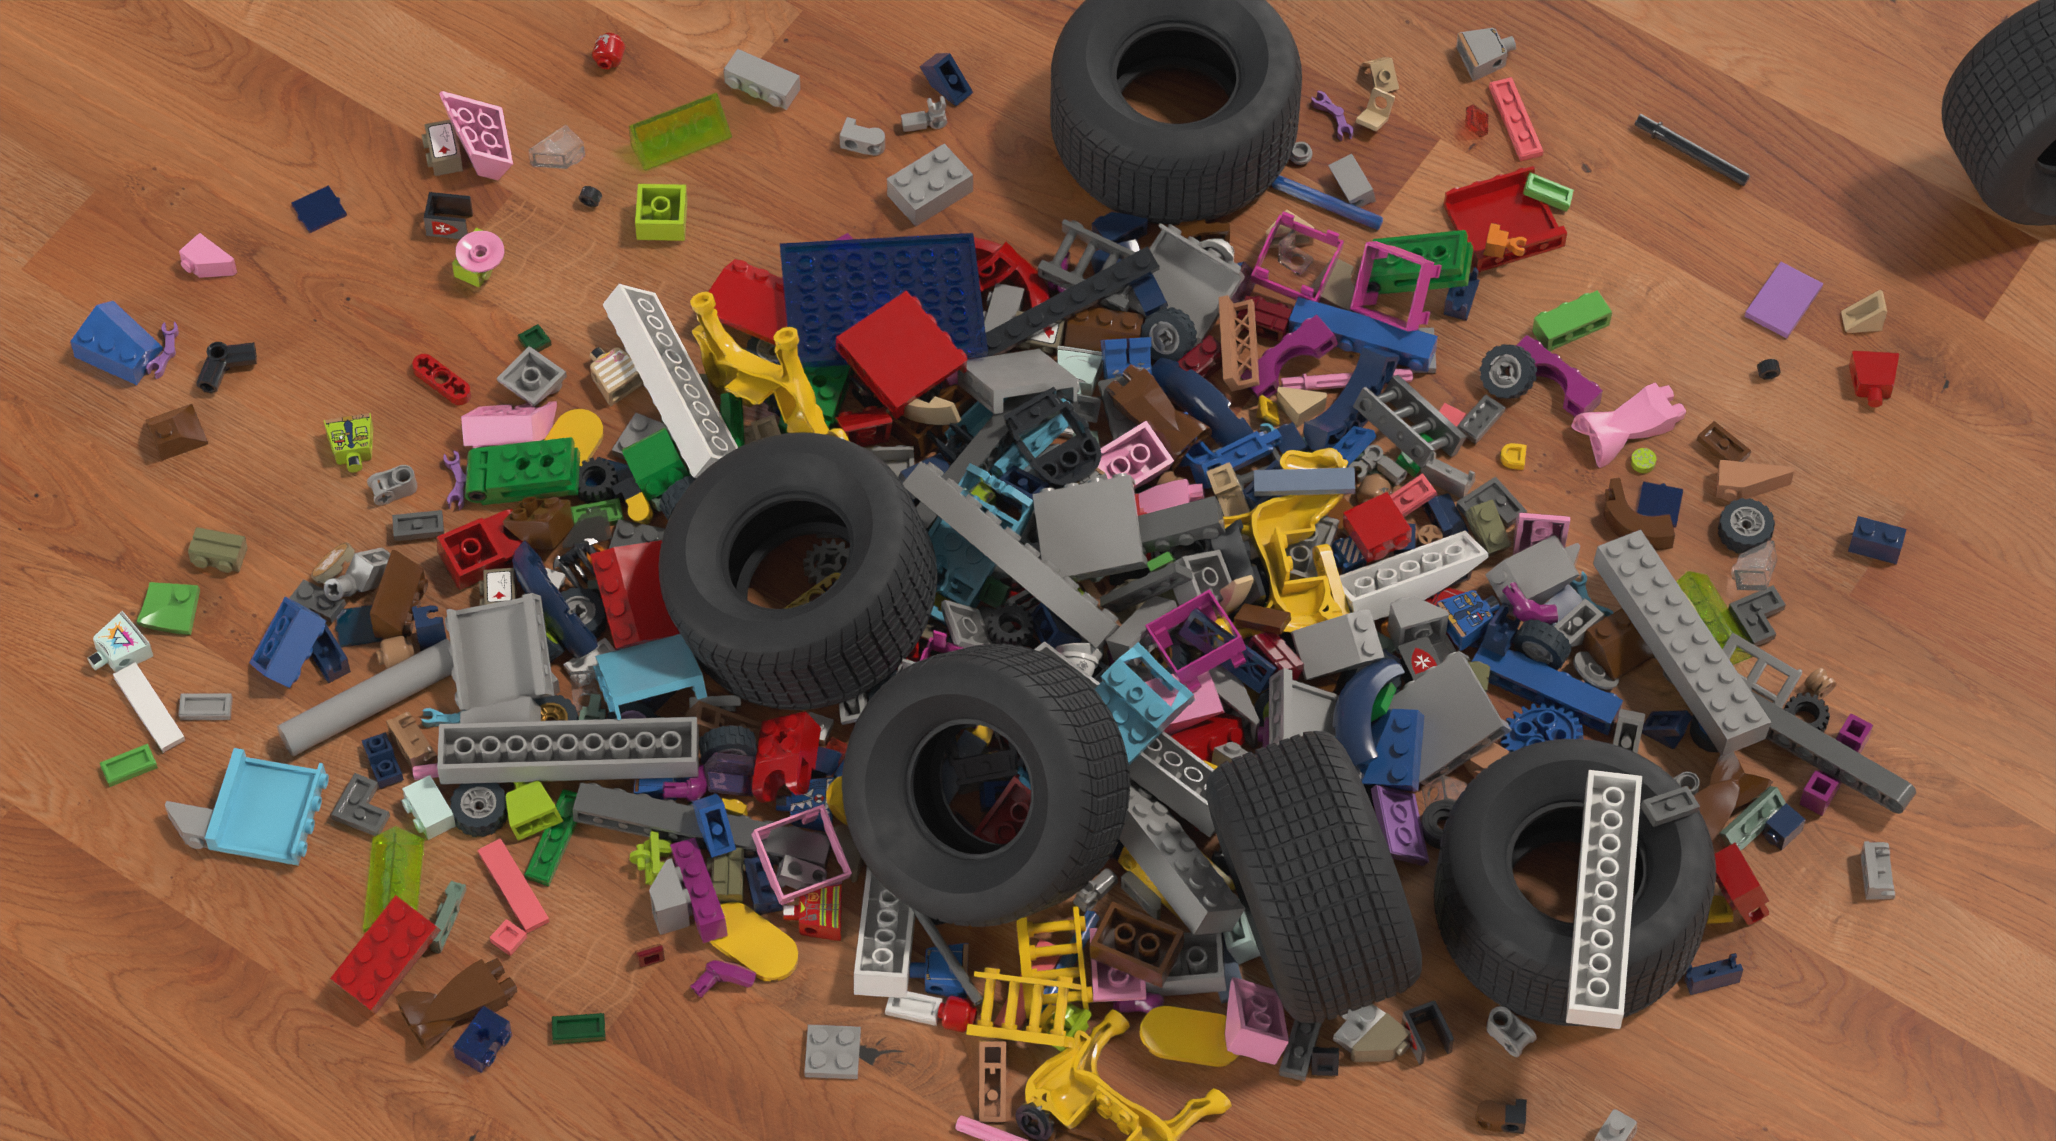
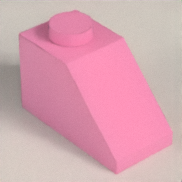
[179,233,237,278]

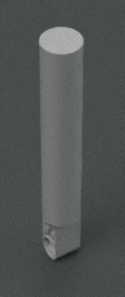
[277,638,454,756]

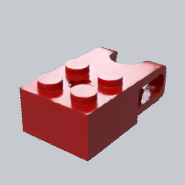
[437,509,536,590]
[752,711,821,803]
[1714,842,1769,925]

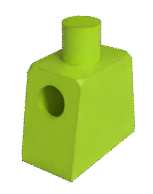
[506,780,563,841]

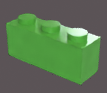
[1532,290,1612,351]

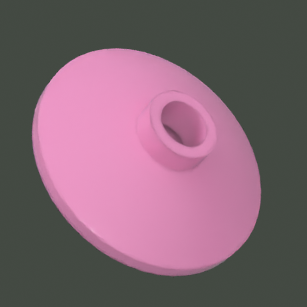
[456,231,504,272]

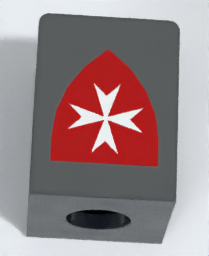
[424,192,473,239]
[1396,637,1441,684]
[1401,1000,1454,1065]

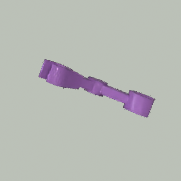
[1311,91,1353,141]
[146,322,179,379]
[443,451,466,510]

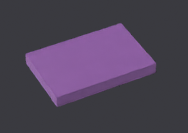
[1745,262,1823,338]
[1371,785,1429,866]

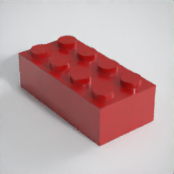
[330,895,441,1014]

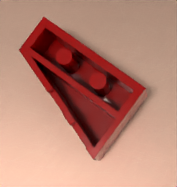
[1171,713,1245,763]

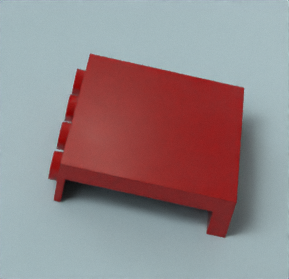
[1443,166,1567,273]
[835,290,968,419]

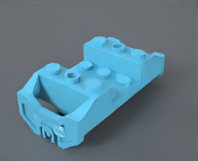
[928,464,1034,627]
[1095,642,1195,765]

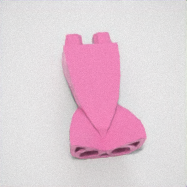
[1571,383,1686,468]
[1139,479,1205,513]

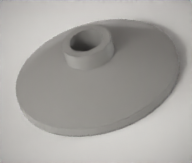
[1573,652,1619,689]

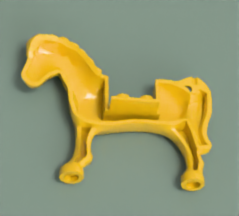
[690,292,849,441]
[1212,448,1348,642]
[1025,1009,1232,1141]

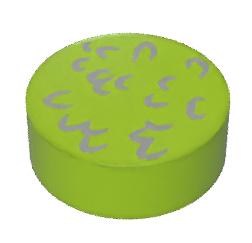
[1631,448,1656,473]

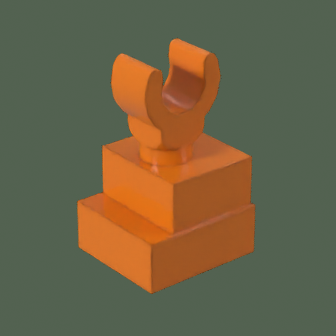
[1483,223,1527,258]

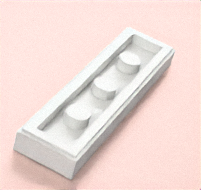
[113,662,185,753]

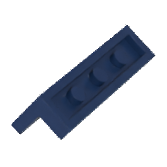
[1179,608,1277,694]

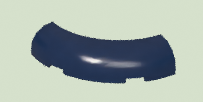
[1303,348,1399,451]
[1151,358,1254,448]
[512,541,598,658]
[1333,658,1405,770]

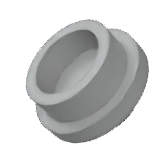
[1289,142,1312,165]

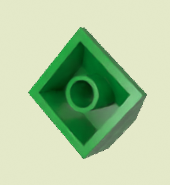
[622,427,691,501]

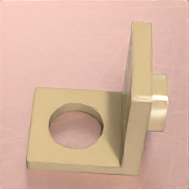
[1362,57,1399,92]
[1356,87,1395,131]

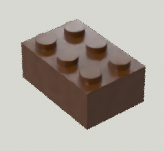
[1090,901,1184,988]

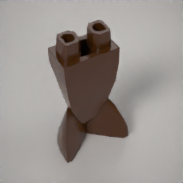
[1106,364,1212,472]
[1694,752,1773,844]
[395,958,517,1050]

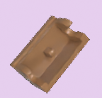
[386,712,438,771]

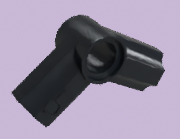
[196,342,257,394]

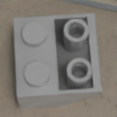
[649,858,693,935]

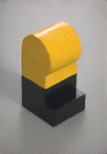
[611,476,654,525]

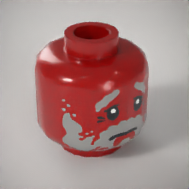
[592,33,625,69]

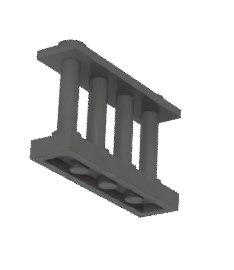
[1038,219,1138,312]
[1353,375,1467,468]

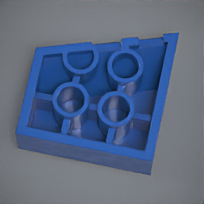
[70,301,163,385]
[1360,709,1425,791]

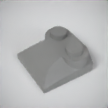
[497,346,567,406]
[942,600,992,648]

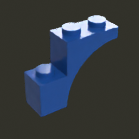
[1178,412,1225,489]

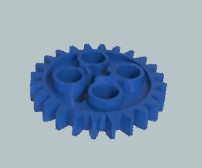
[1501,702,1584,753]

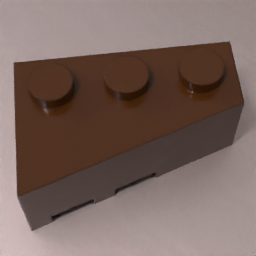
[888,384,974,458]

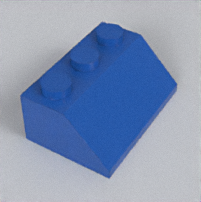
[249,596,326,688]

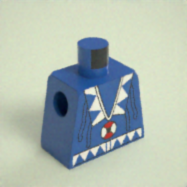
[776,777,834,832]

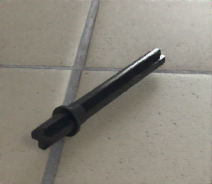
[1634,114,1750,186]

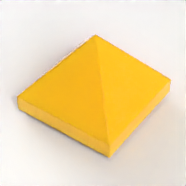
[1256,395,1280,426]

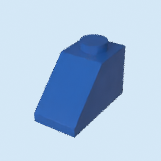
[692,794,736,857]

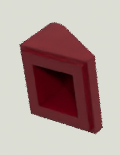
[635,944,665,968]

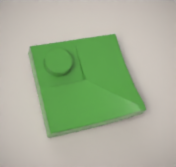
[137,582,200,635]

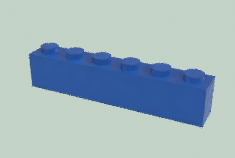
[1289,297,1438,372]
[1472,644,1623,736]

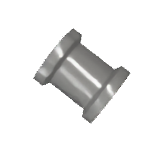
[324,575,357,601]

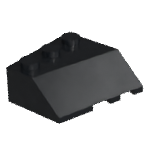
[1209,519,1266,622]

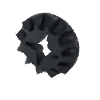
[1015,1102,1054,1141]

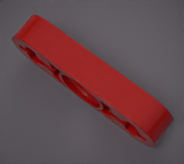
[412,354,471,405]

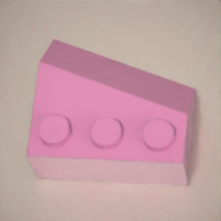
[439,91,513,180]
[461,401,557,448]

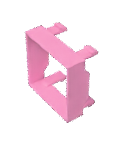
[751,804,852,905]

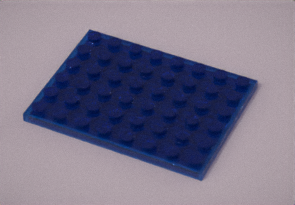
[780,233,988,368]

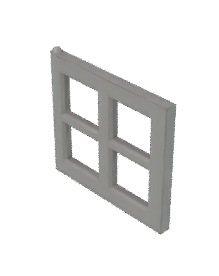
[1722,633,1802,708]

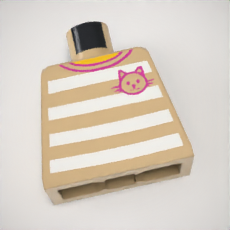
[590,347,644,407]

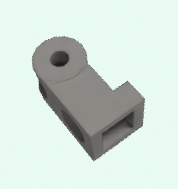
[840,117,885,156]
[776,854,827,890]

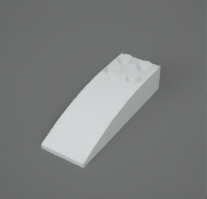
[1340,531,1488,621]
[854,866,915,998]

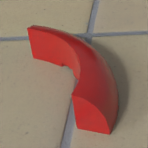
[961,236,1052,309]
[887,241,1020,297]

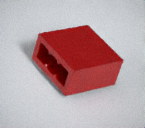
[1343,492,1412,563]

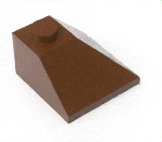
[145,404,208,461]

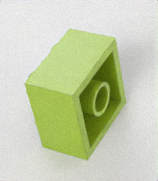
[635,184,687,241]

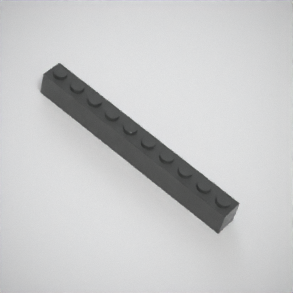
[991,496,1226,589]
[573,783,832,870]

